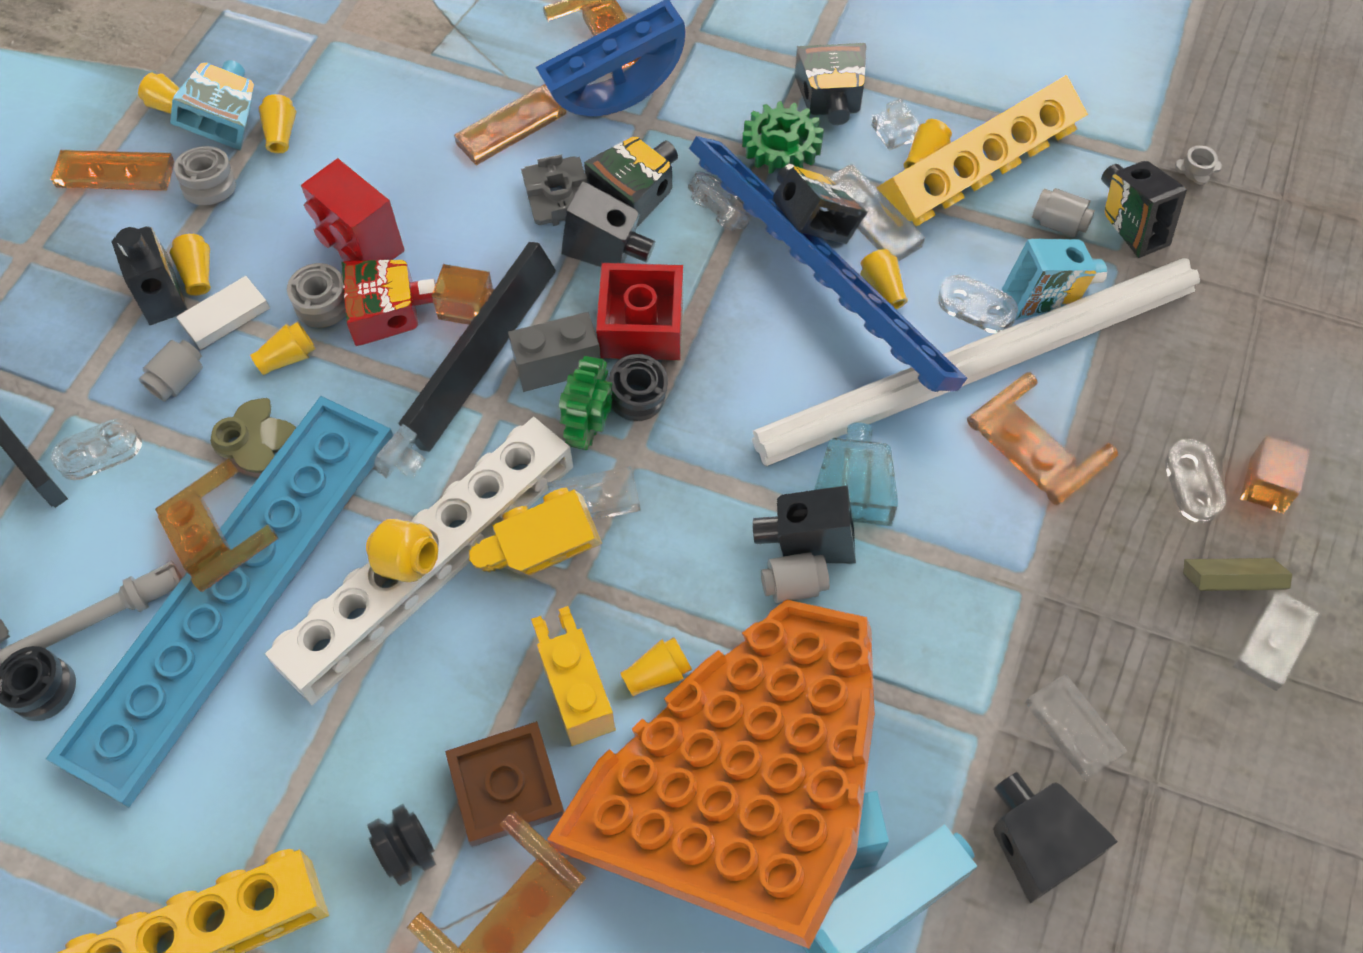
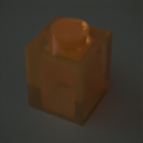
[432,264,494,325]
[1240,436,1310,513]

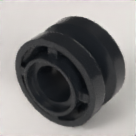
[609,354,668,421]
[0,646,76,721]
[367,804,436,886]

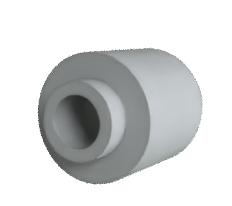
[1032,188,1095,237]
[139,340,203,401]
[761,552,829,604]

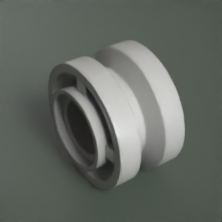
[174,146,236,205]
[287,263,346,328]

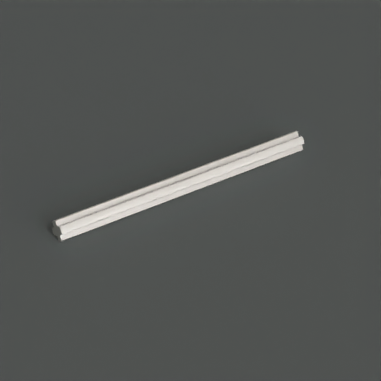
[752,258,1200,466]

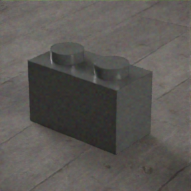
[508,312,601,392]

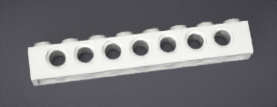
[265,417,573,706]

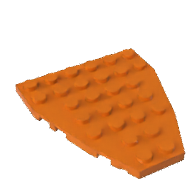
[547,600,875,949]

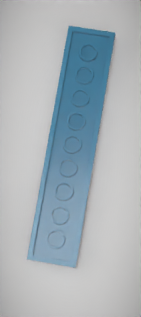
[46,396,394,808]

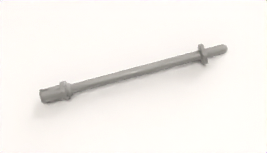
[0,560,182,665]

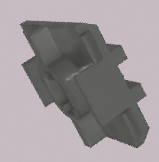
[521,154,588,226]

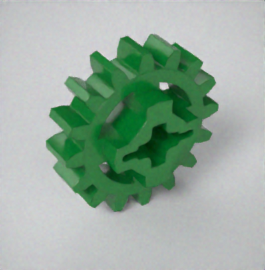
[742,101,824,174]
[559,356,613,450]

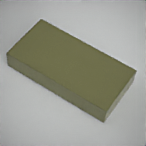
[1183,558,1292,591]

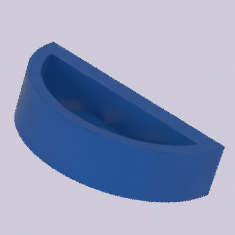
[536,0,686,116]

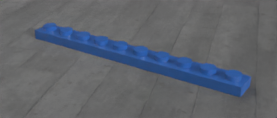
[689,136,968,392]

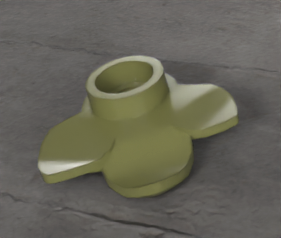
[210,398,296,473]

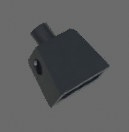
[561,181,656,267]
[753,486,856,564]
[993,772,1117,903]

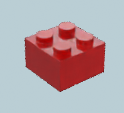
[301,158,405,261]
[596,263,683,360]

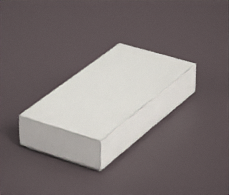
[176,276,270,350]

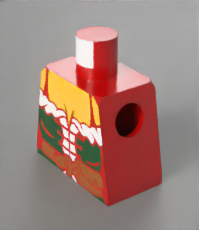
[341,260,439,346]

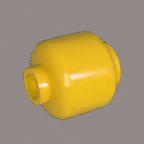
[366,519,438,582]

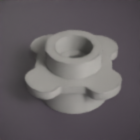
[1175,145,1222,185]

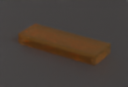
[454,84,567,166]
[51,150,175,191]

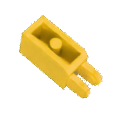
[468,488,602,575]
[531,606,616,746]

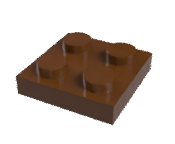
[445,721,564,847]

